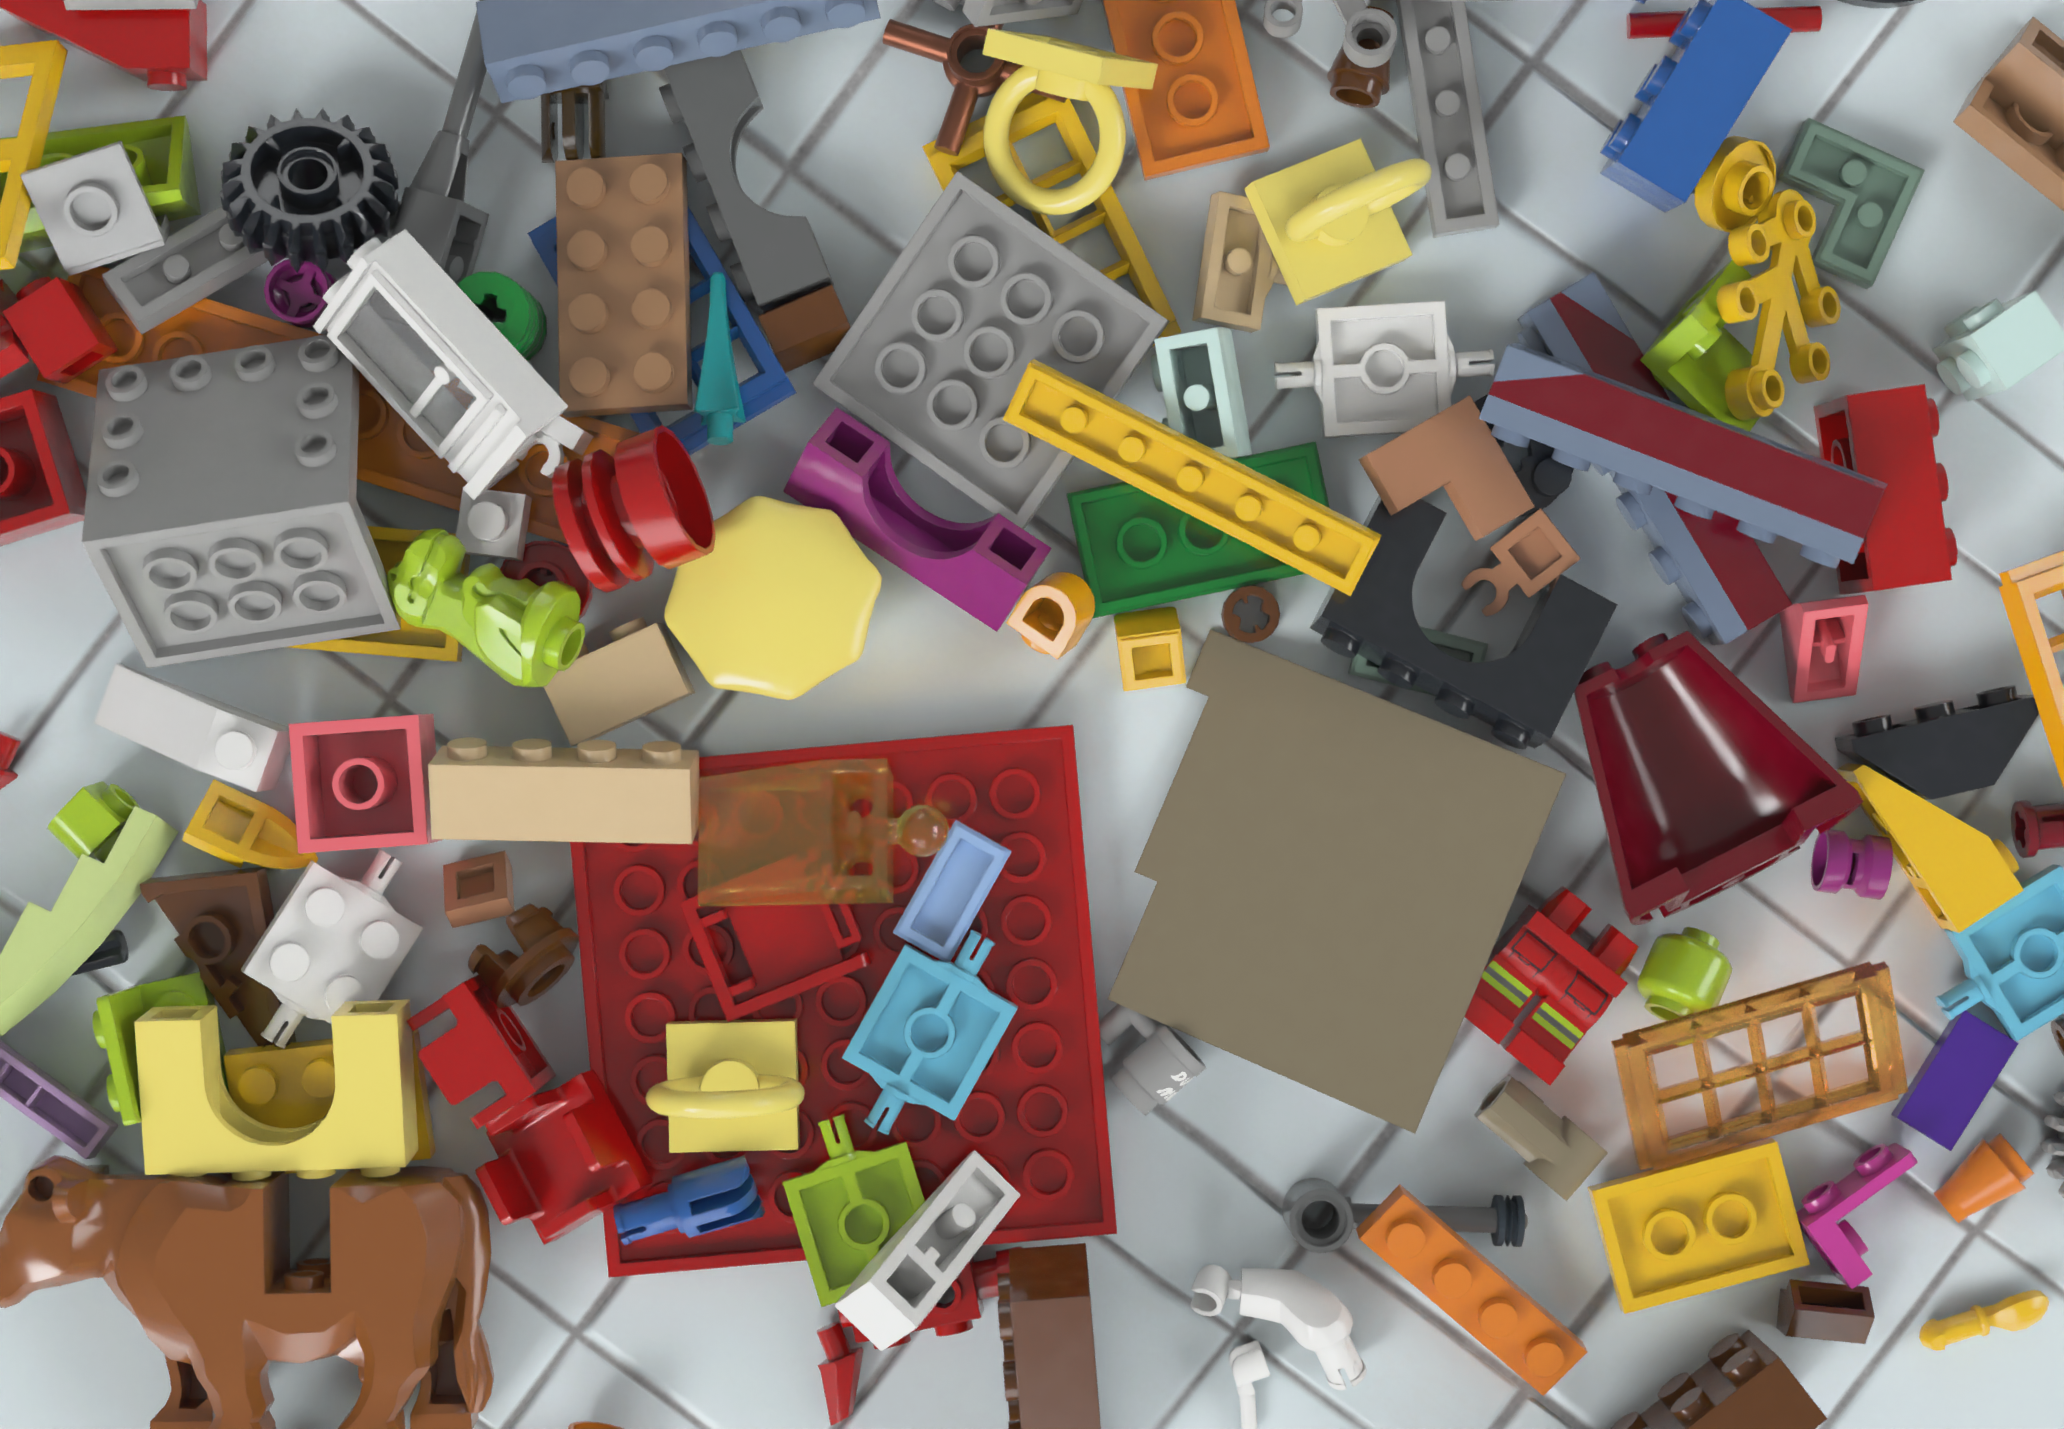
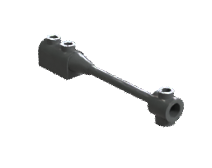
[372,0,489,324]

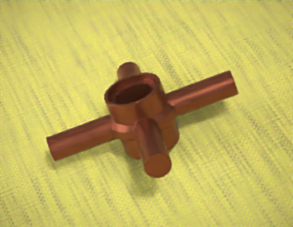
[883,19,1067,156]

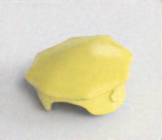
[664,496,882,700]

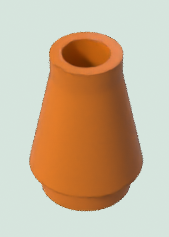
[1934,1133,2035,1223]

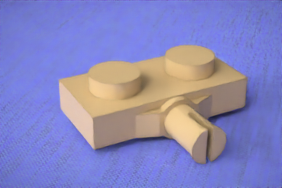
[1192,191,1287,333]

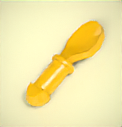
[1919,1290,2050,1351]

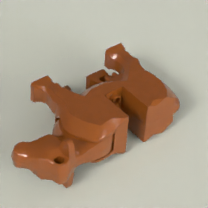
[0,1155,494,1429]

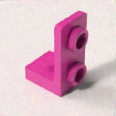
[1796,1143,1918,1289]

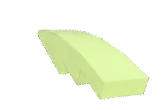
[0,806,178,1036]

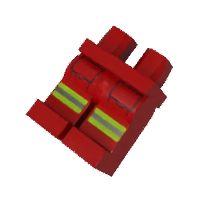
[1464,886,1639,1086]

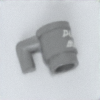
[1099,1004,1206,1115]

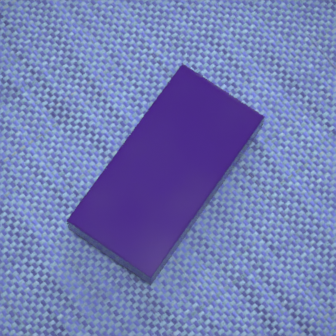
[1891,1010,2019,1151]

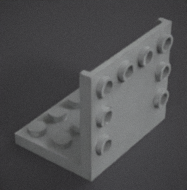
[82,335,401,668]

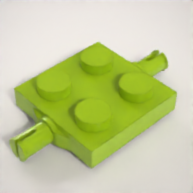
[783,1114,925,1307]

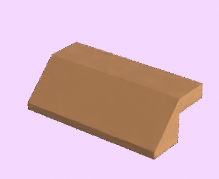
[1953,17,2064,211]

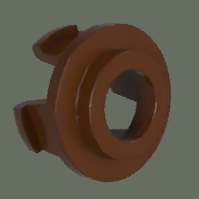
[468,903,579,1008]

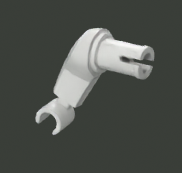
[1191,1265,1367,1390]

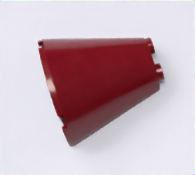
[1574,631,1863,925]

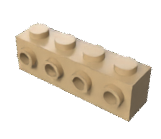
[428,737,700,844]

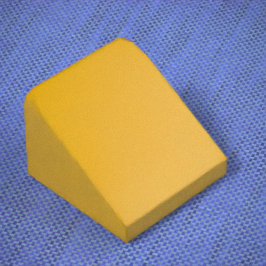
[1114,607,1186,691]

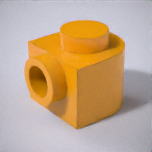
[1006,572,1095,660]

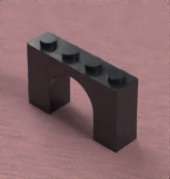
[1310,496,1618,749]

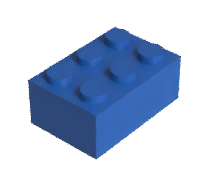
[1600,0,1792,212]

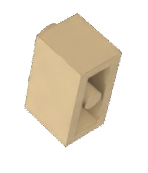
[544,617,695,746]

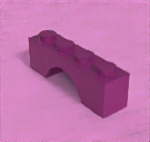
[783,407,1052,632]

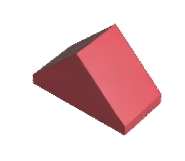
[1779,595,1869,703]

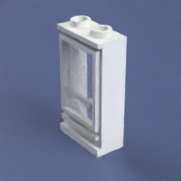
[313,229,568,500]

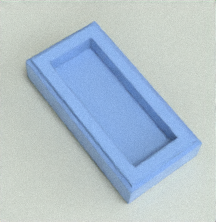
[893,820,1012,962]

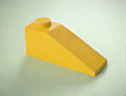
[1837,763,2024,933]

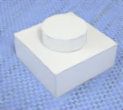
[456,487,532,561]

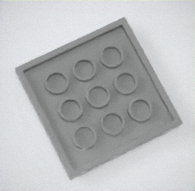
[812,171,1170,530]

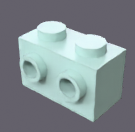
[1932,290,2064,401]
[1151,327,1252,458]

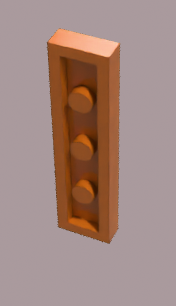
[1356,1184,1587,1396]

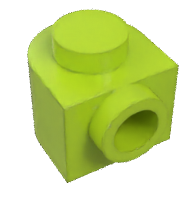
[47,781,140,863]

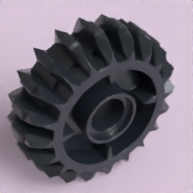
[220,108,399,273]

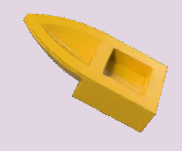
[182,779,318,869]

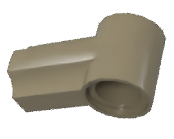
[1474,1074,1608,1201]

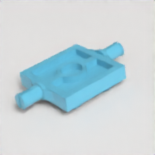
[1935,864,2064,1041]
[842,930,1018,1135]

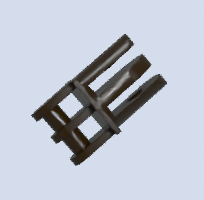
[541,80,609,163]

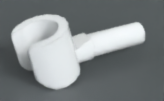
[1229,1341,1271,1429]

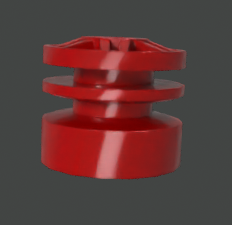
[552,425,716,593]

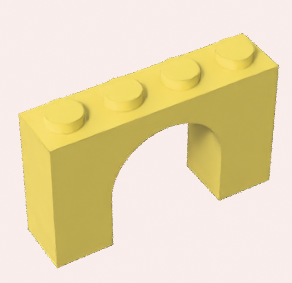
[134,999,419,1181]

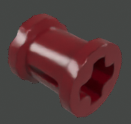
[2011,800,2064,858]

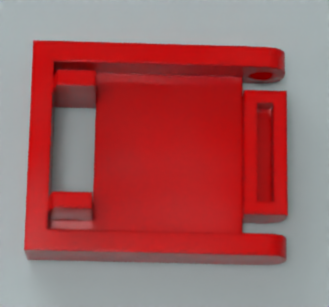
[679,844,872,1022]

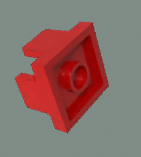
[406,975,556,1129]
[475,1069,653,1245]

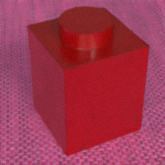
[2,277,119,384]

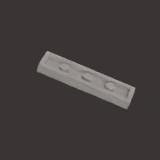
[1396,0,1500,238]

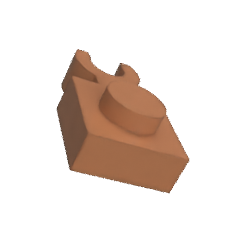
[1461,508,1581,616]

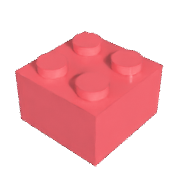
[289,714,443,854]

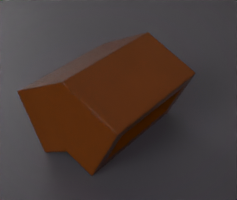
[758,283,851,373]
[1776,1279,1875,1344]

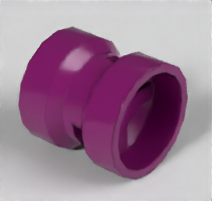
[264,259,337,330]
[1811,829,1893,900]

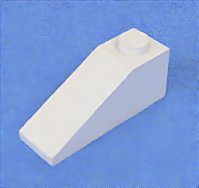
[94,664,290,792]
[834,1150,1021,1351]

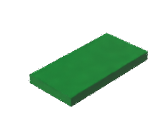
[1066,441,1330,619]

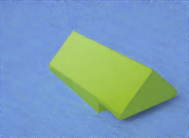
[0,115,201,253]

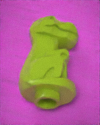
[387,528,585,688]

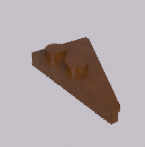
[140,867,296,1048]

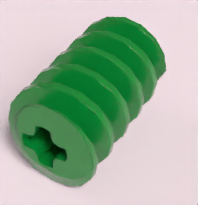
[457,272,547,362]

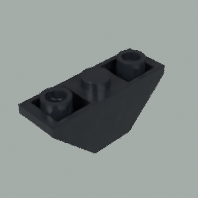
[1835,685,2039,800]

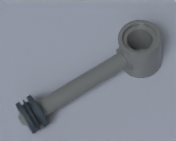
[1282,1178,1528,1253]

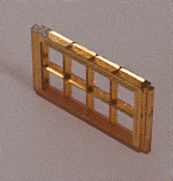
[1611,961,1908,1171]

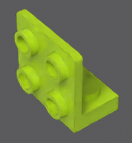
[1640,260,1759,431]
[92,971,229,1126]

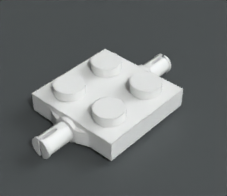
[1274,301,1495,438]
[241,849,423,1049]

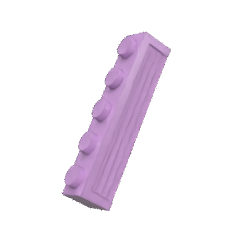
[0,1040,119,1159]

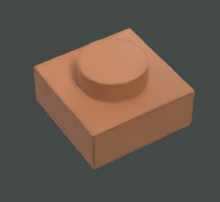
[443,851,515,928]

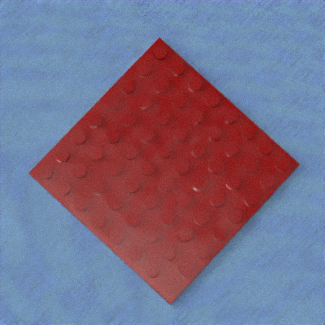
[570,725,1117,1277]

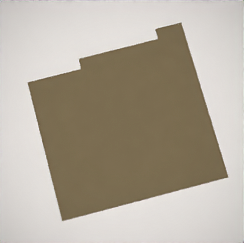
[1108,629,1566,1134]

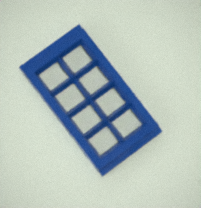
[528,206,797,456]

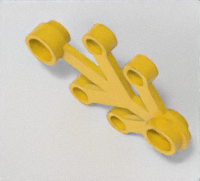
[1717,189,1841,420]

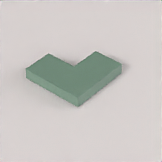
[1777,118,1925,289]

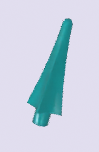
[694,272,746,445]

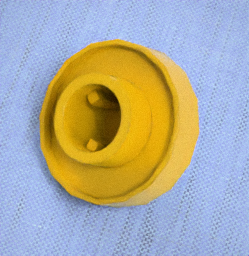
[1695,135,1776,233]

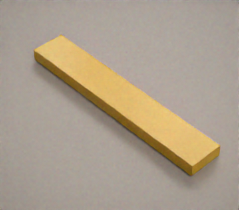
[1002,359,1382,596]

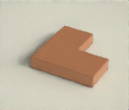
[1359,395,1535,541]

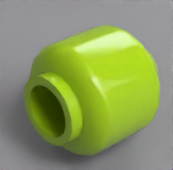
[1637,927,1732,1027]

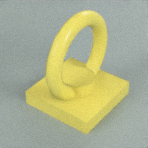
[982,28,1158,215]
[1244,138,1432,306]
[646,1018,805,1153]

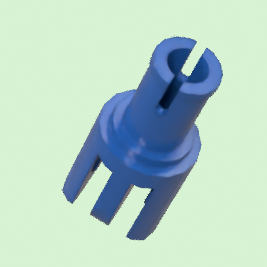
[613,1156,765,1245]

